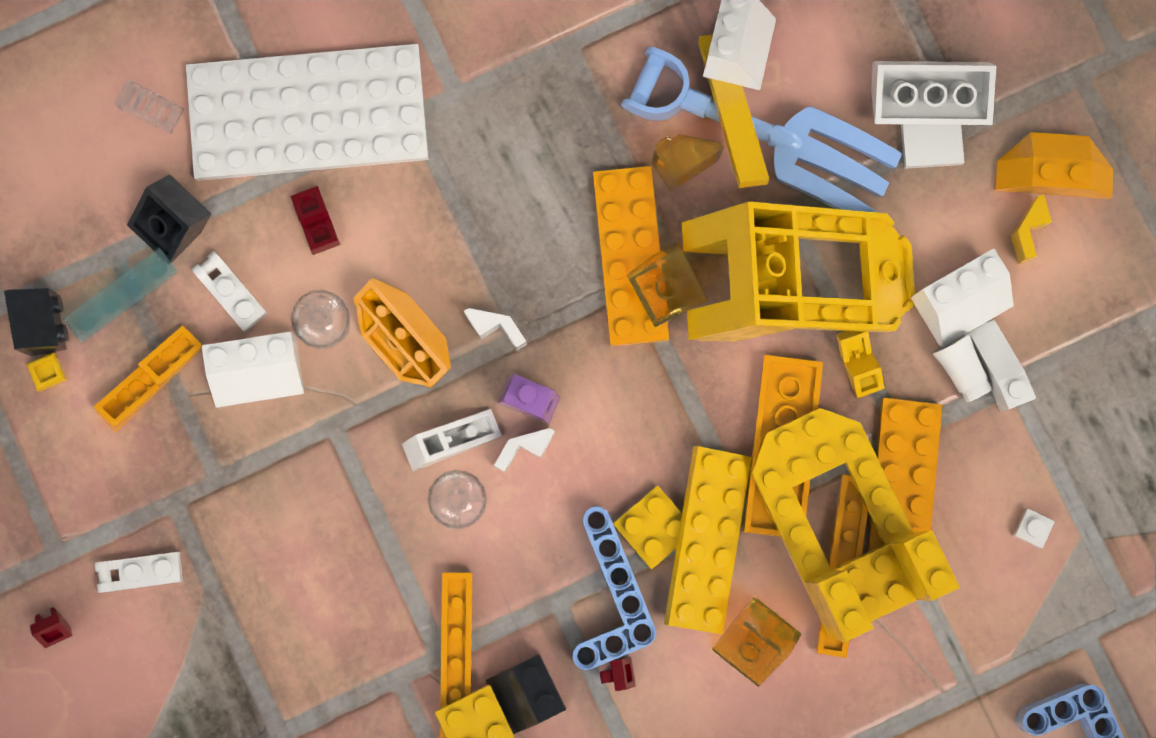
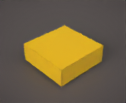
[26,352,67,392]

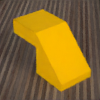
[1011,194,1052,264]
[836,331,885,399]

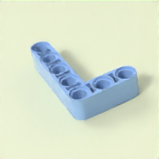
[572,506,656,670]
[1016,683,1124,738]

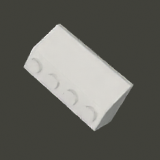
[871,61,996,125]

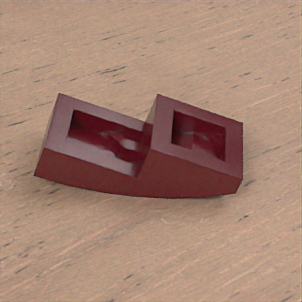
[290,186,341,255]

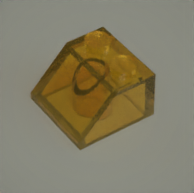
[651,134,724,192]
[627,241,708,327]
[711,596,802,687]

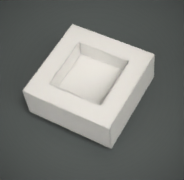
[1013,508,1055,549]

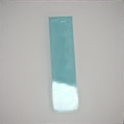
[63,248,179,343]

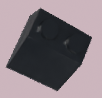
[127,174,211,265]
[4,288,69,357]
[486,653,566,734]

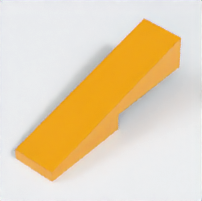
[93,325,202,434]

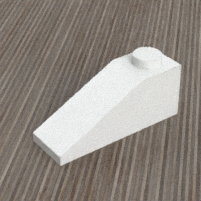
[967,320,1036,413]
[402,409,502,471]

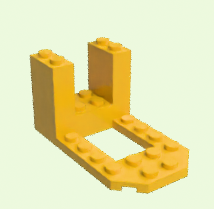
[682,202,915,342]
[751,408,960,642]

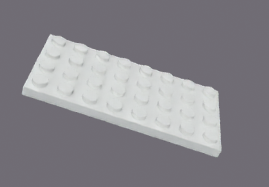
[186,44,429,181]

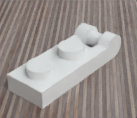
[191,251,268,332]
[94,552,183,593]

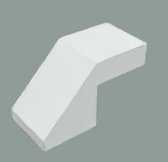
[464,308,527,351]
[494,428,555,473]

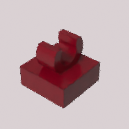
[29,607,73,648]
[599,657,636,691]

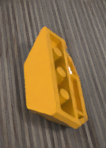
[995,132,1113,199]
[353,278,451,388]

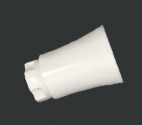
[932,334,992,402]

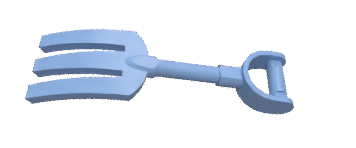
[621,47,902,212]

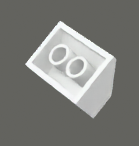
[703,0,776,90]
[911,249,1014,348]
[202,332,305,408]

